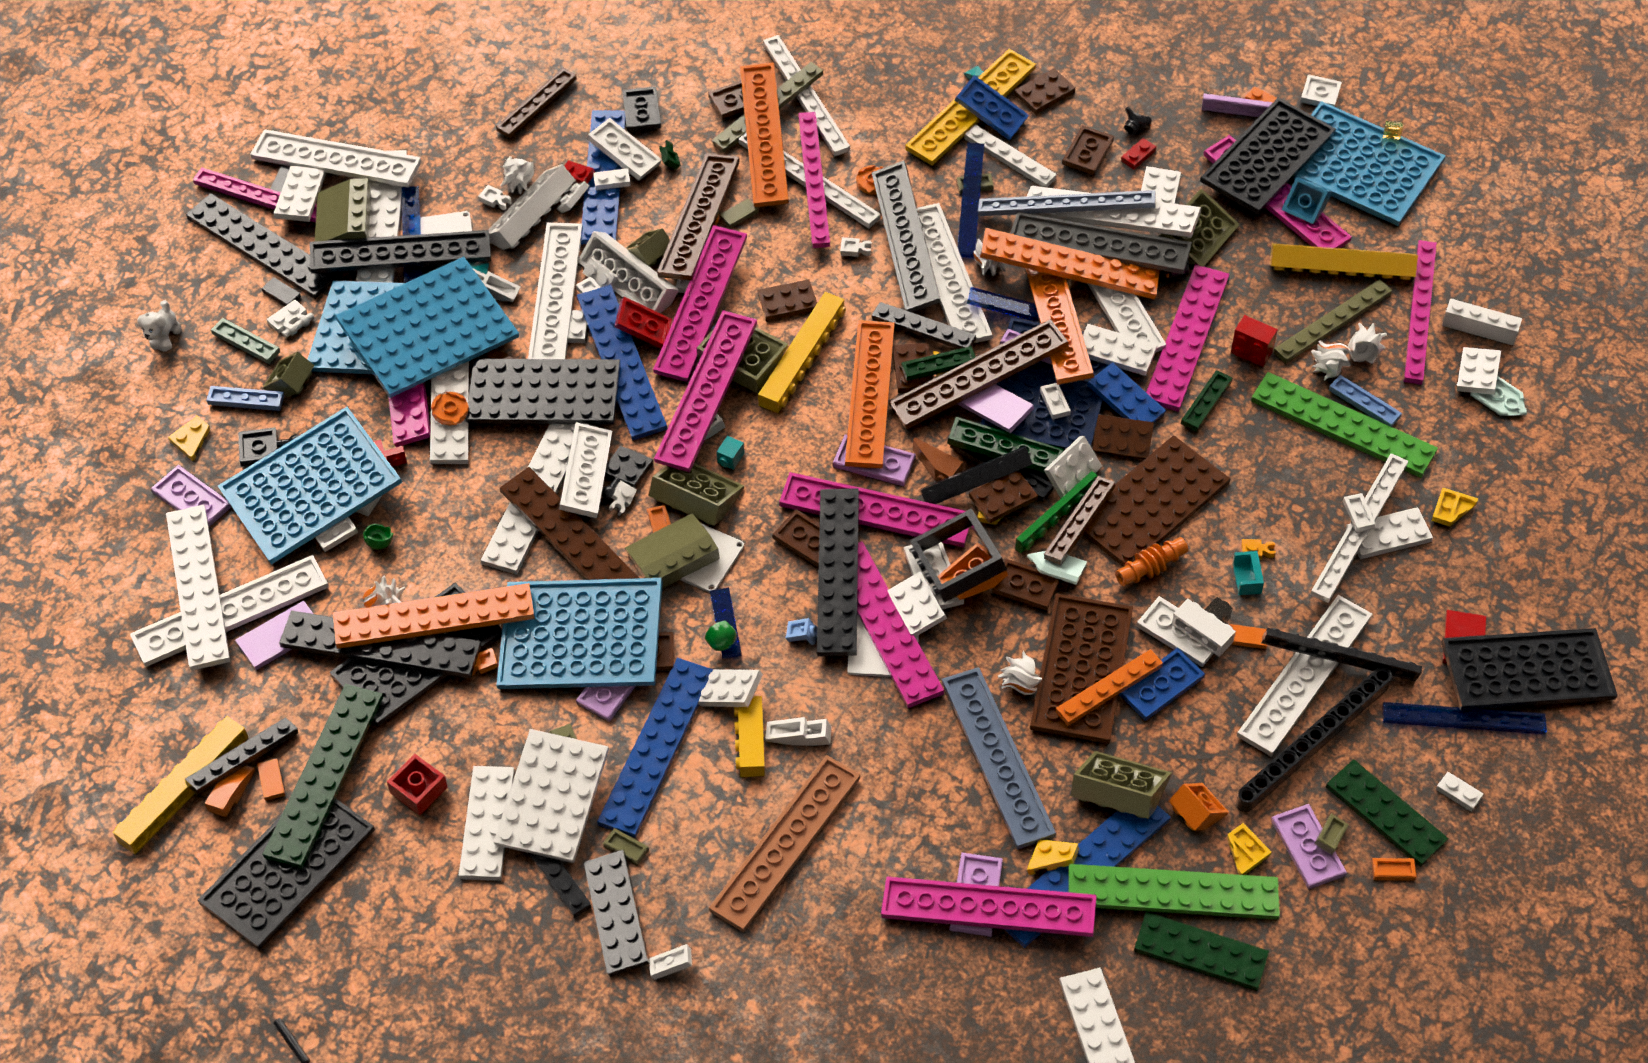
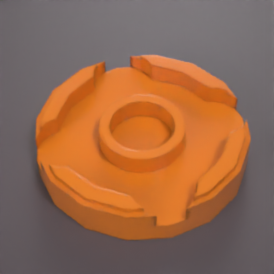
[856,165,884,195]
[431,392,469,426]

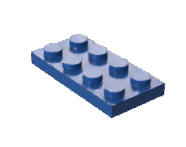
[955,75,1029,141]
[1087,362,1166,423]
[1118,648,1205,721]

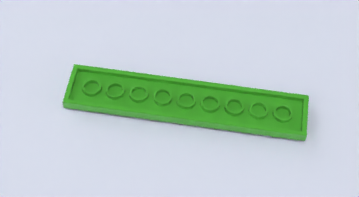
[1251,372,1438,478]
[1068,864,1280,919]

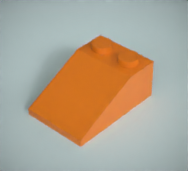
[938,542,1008,600]

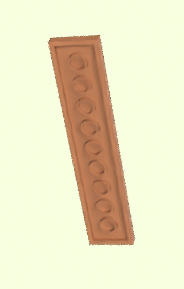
[709,755,860,933]

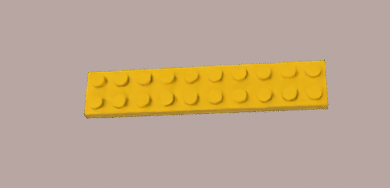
[905,49,1036,166]

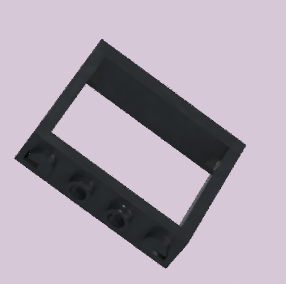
[910,508,1007,603]

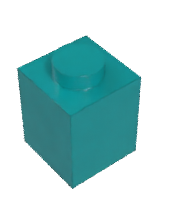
[716,436,744,470]

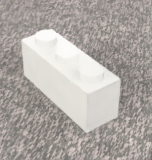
[1172,599,1236,657]

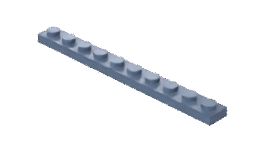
[978,190,1156,216]

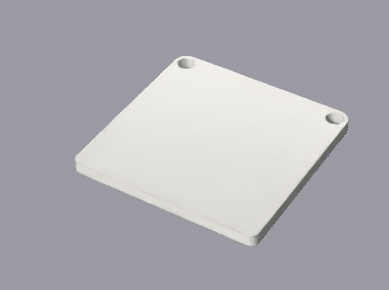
[409,211,472,267]
[680,524,744,593]
[847,615,919,677]

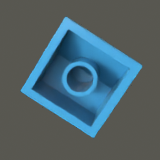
[1282,177,1332,224]

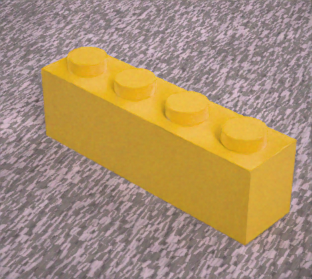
[734,696,765,777]

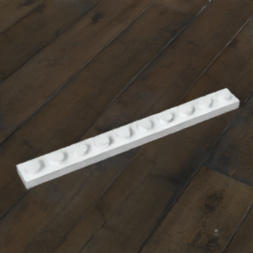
[763,35,850,157]
[739,133,880,228]
[1310,454,1408,603]

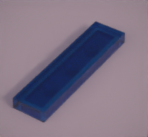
[967,287,1038,322]
[710,587,742,659]

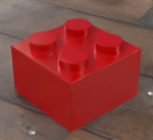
[1230,315,1278,367]
[387,754,448,816]

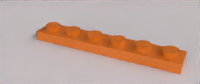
[1055,649,1163,726]

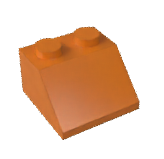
[1169,783,1229,831]

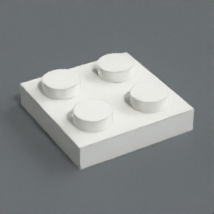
[1300,75,1342,107]

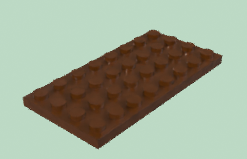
[1083,435,1231,567]
[1030,593,1133,744]

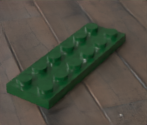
[947,417,1064,474]
[1326,759,1449,867]
[1134,912,1269,991]

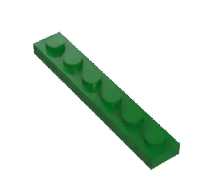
[1015,471,1098,553]

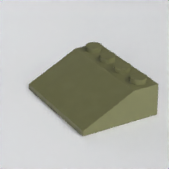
[315,178,371,241]
[1158,188,1240,267]
[696,327,788,394]
[648,463,744,525]
[625,513,720,589]
[1071,751,1172,818]

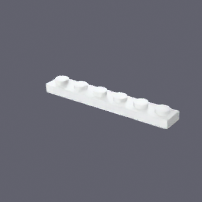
[964,125,1057,188]

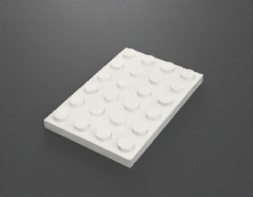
[494,729,609,863]

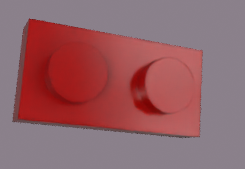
[1121,138,1157,170]
[564,160,595,184]

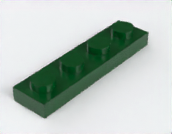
[901,346,976,381]
[1181,370,1233,432]

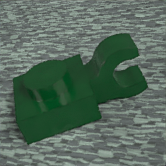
[659,140,681,170]

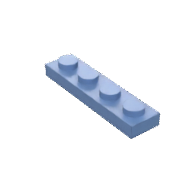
[1329,375,1402,427]
[206,386,284,411]

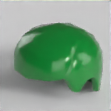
[363,524,394,550]
[705,621,737,651]

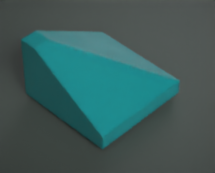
[964,66,983,80]
[470,262,489,274]

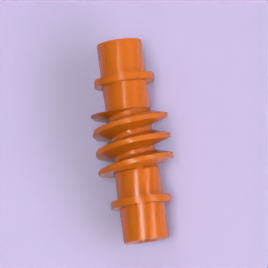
[1115,537,1189,586]

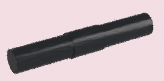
[274,1018,310,1063]

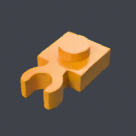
[1241,539,1276,560]

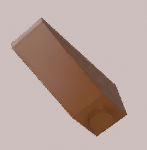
[913,437,963,482]

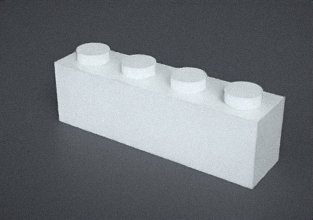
[1442,298,1522,346]

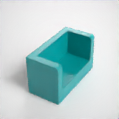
[1232,551,1264,595]

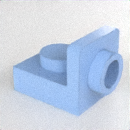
[786,618,817,645]

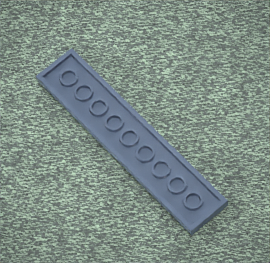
[942,667,1056,850]

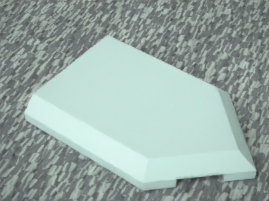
[1470,376,1527,416]
[1027,551,1088,585]

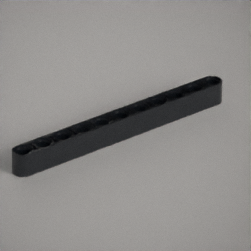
[1236,667,1392,812]

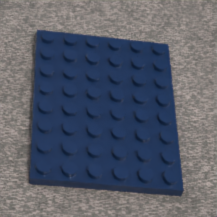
[981,317,1108,451]

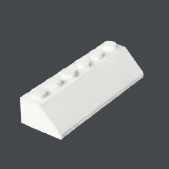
[489,164,575,250]
[578,231,679,313]

